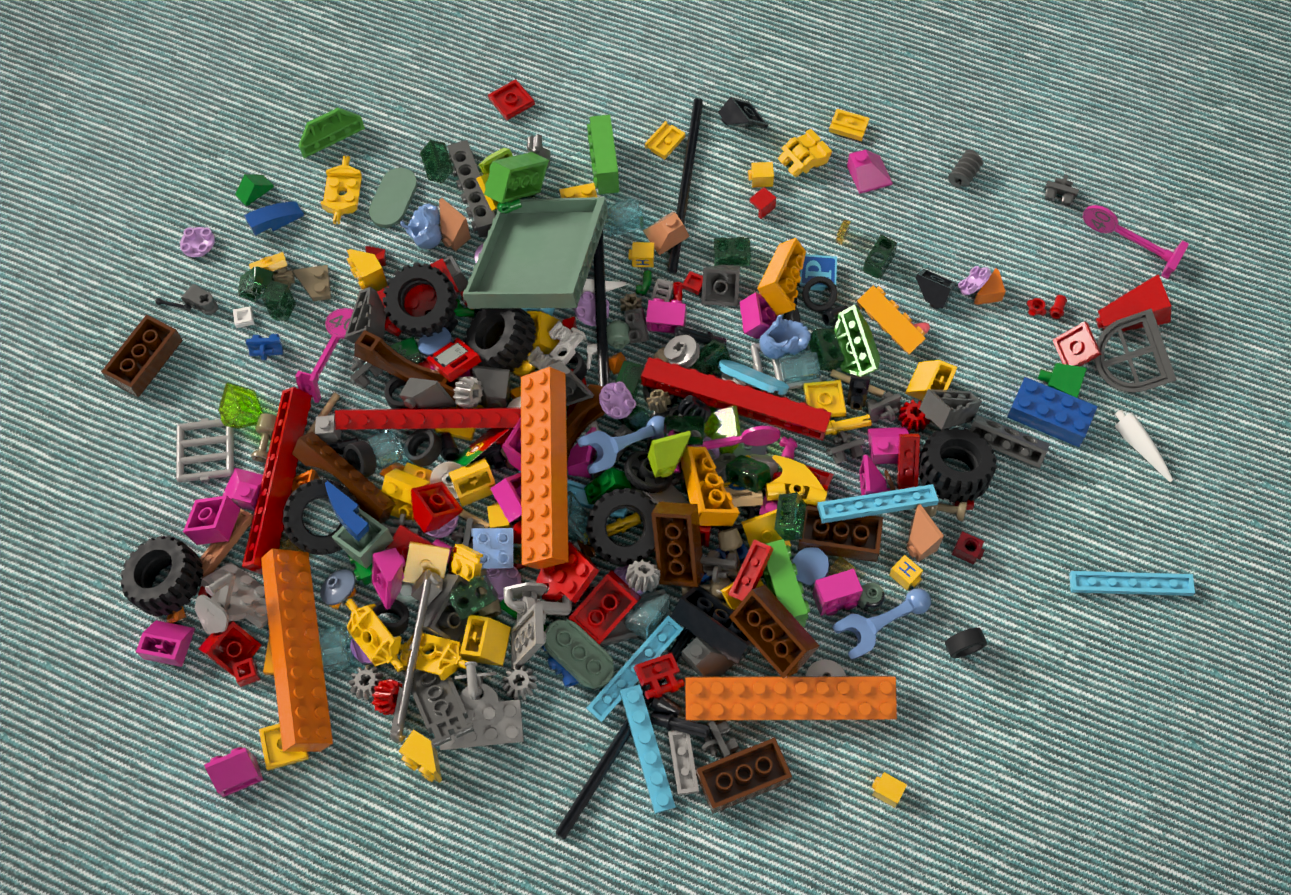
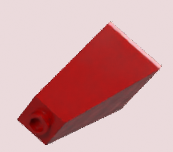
[1096,275,1172,331]

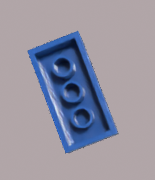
[1007,377,1098,447]

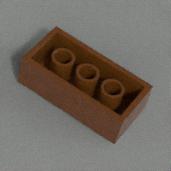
[101,314,183,398]
[651,502,704,587]
[798,505,883,562]
[730,585,820,679]
[696,737,792,814]

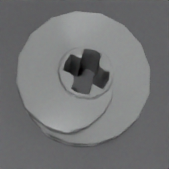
[664,335,700,369]

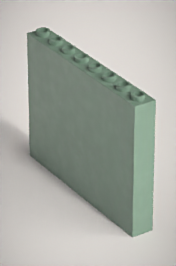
[463,197,609,309]

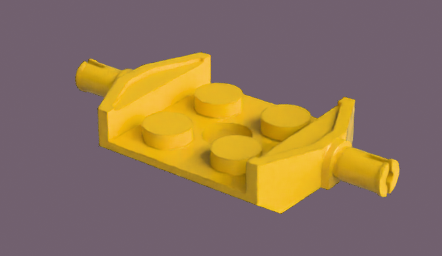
[321,156,362,224]
[345,599,405,672]
[399,633,469,681]

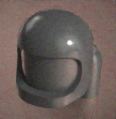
[527,134,551,168]

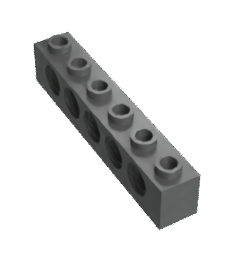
[446,140,496,238]

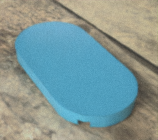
[718,360,789,395]

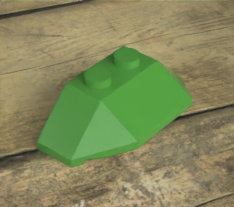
[298,108,365,158]
[832,305,880,377]

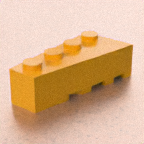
[757,238,806,316]
[857,285,926,355]
[680,446,740,526]

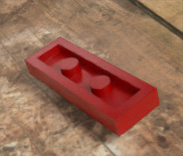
[897,434,920,490]
[728,540,774,601]

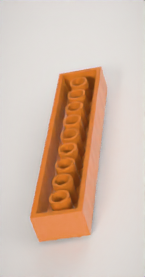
[521,367,569,569]
[261,548,333,752]
[685,676,897,720]

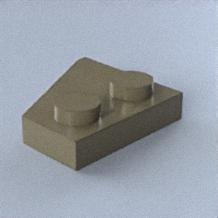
[293,265,331,302]

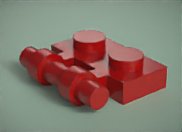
[634,653,685,699]

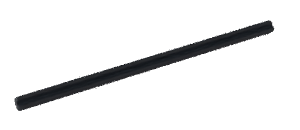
[667,98,703,274]
[594,230,610,386]
[555,627,694,839]

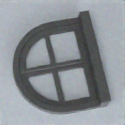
[1094,308,1177,392]

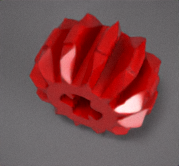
[898,399,930,432]
[372,679,403,715]

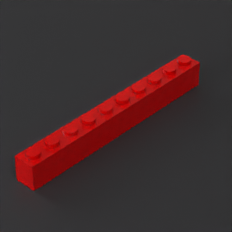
[641,357,832,441]
[242,387,312,575]
[335,407,521,430]

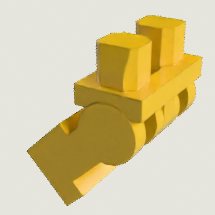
[778,129,832,177]

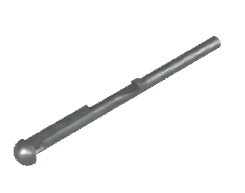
[390,580,432,743]

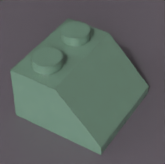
[332,509,393,569]

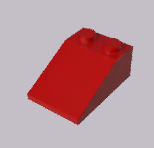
[568,571,642,645]

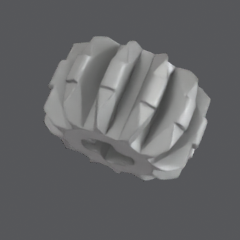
[453,376,483,409]
[626,559,660,593]
[349,665,383,701]
[502,665,537,700]

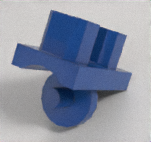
[246,334,284,360]

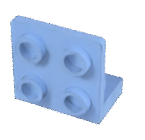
[471,528,513,569]

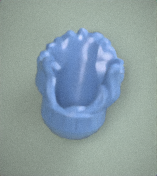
[400,203,442,249]
[759,315,811,359]

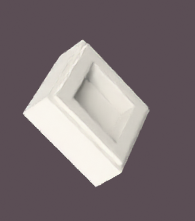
[233,306,255,328]

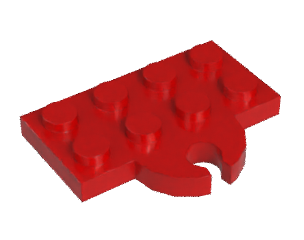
[377,258,460,325]
[536,540,600,603]

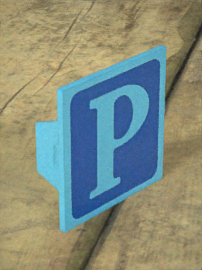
[799,255,837,291]

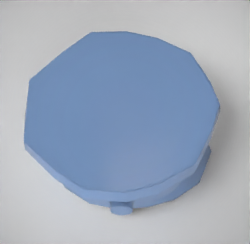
[418,327,454,357]
[792,547,829,586]

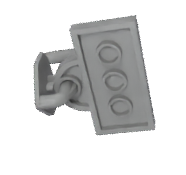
[195,562,268,634]
[504,582,572,669]
[440,661,524,750]

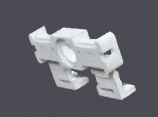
[527,321,587,370]

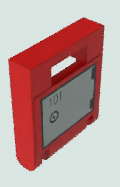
[426,338,482,382]

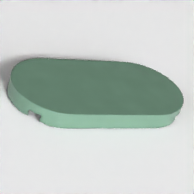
[369,168,417,228]
[544,619,614,689]

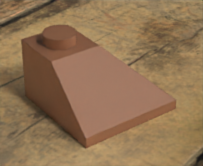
[439,198,471,251]
[643,212,690,255]
[907,504,944,562]

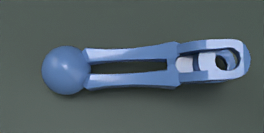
[577,416,671,474]
[832,588,931,660]

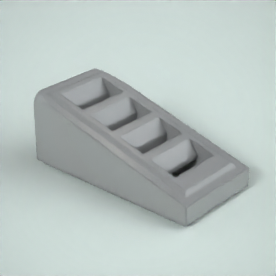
[651,279,673,302]

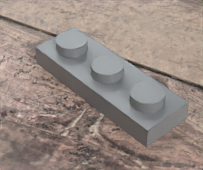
[668,731,699,796]

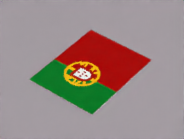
[451,428,509,466]

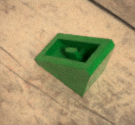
[235,174,274,207]

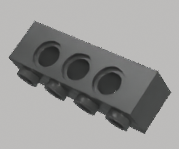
[969,414,1049,468]

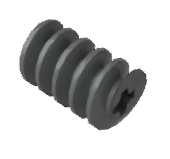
[948,149,984,187]

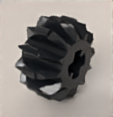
[678,395,712,427]

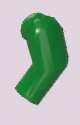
[497,199,522,214]
[636,270,652,296]
[454,299,475,317]

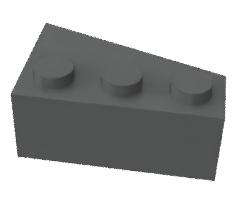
[344,287,386,344]
[919,389,982,430]

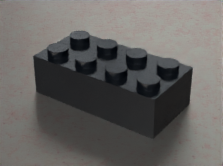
[670,586,754,664]

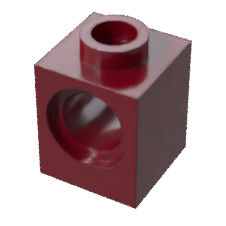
[951,531,985,565]

